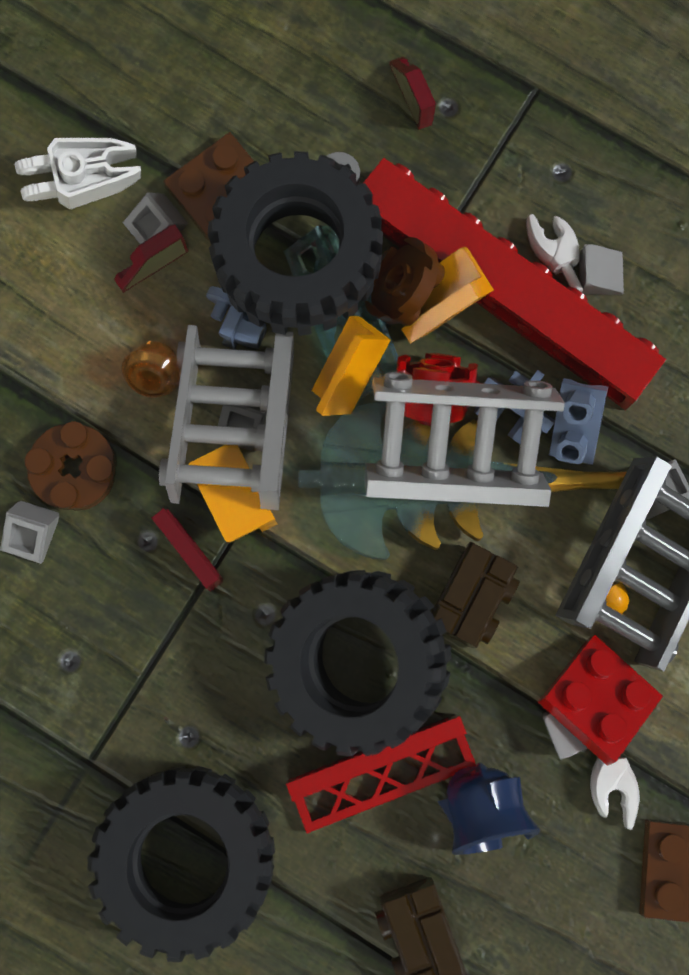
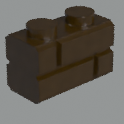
[431,542,520,649]
[375,877,467,975]

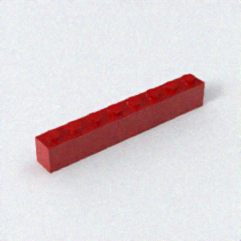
[363,157,667,410]

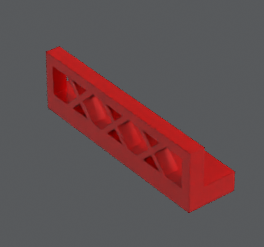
[286,714,476,834]

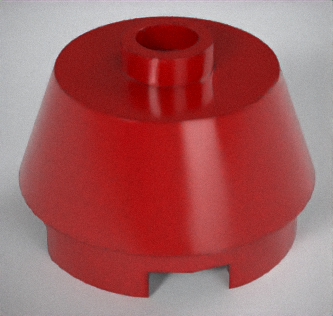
[396,353,480,426]

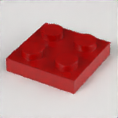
[538,634,663,766]

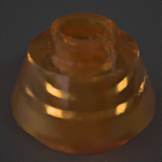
[121,341,181,398]

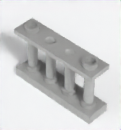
[159,325,294,510]
[364,372,565,507]

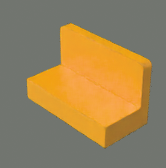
[401,247,494,344]
[311,316,391,416]
[188,445,277,543]

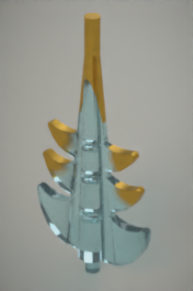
[298,401,627,560]

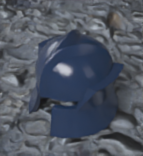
[438,762,541,855]

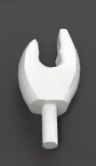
[526,214,583,292]
[590,757,640,830]

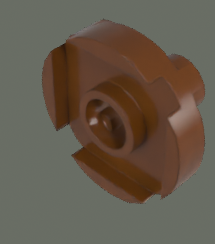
[365,237,445,326]
[25,421,117,511]

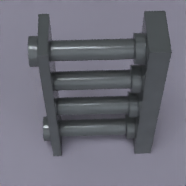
[555,456,689,671]

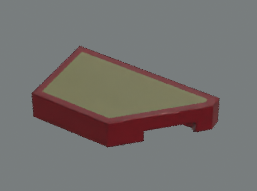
[389,57,436,130]
[114,224,189,293]

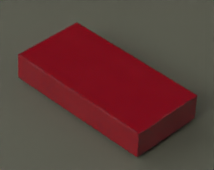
[151,508,223,592]

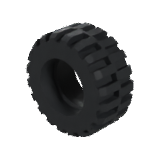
[208,151,383,336]
[264,570,452,757]
[87,766,275,962]

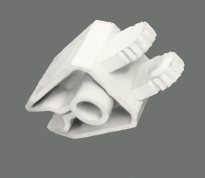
[15,138,141,209]

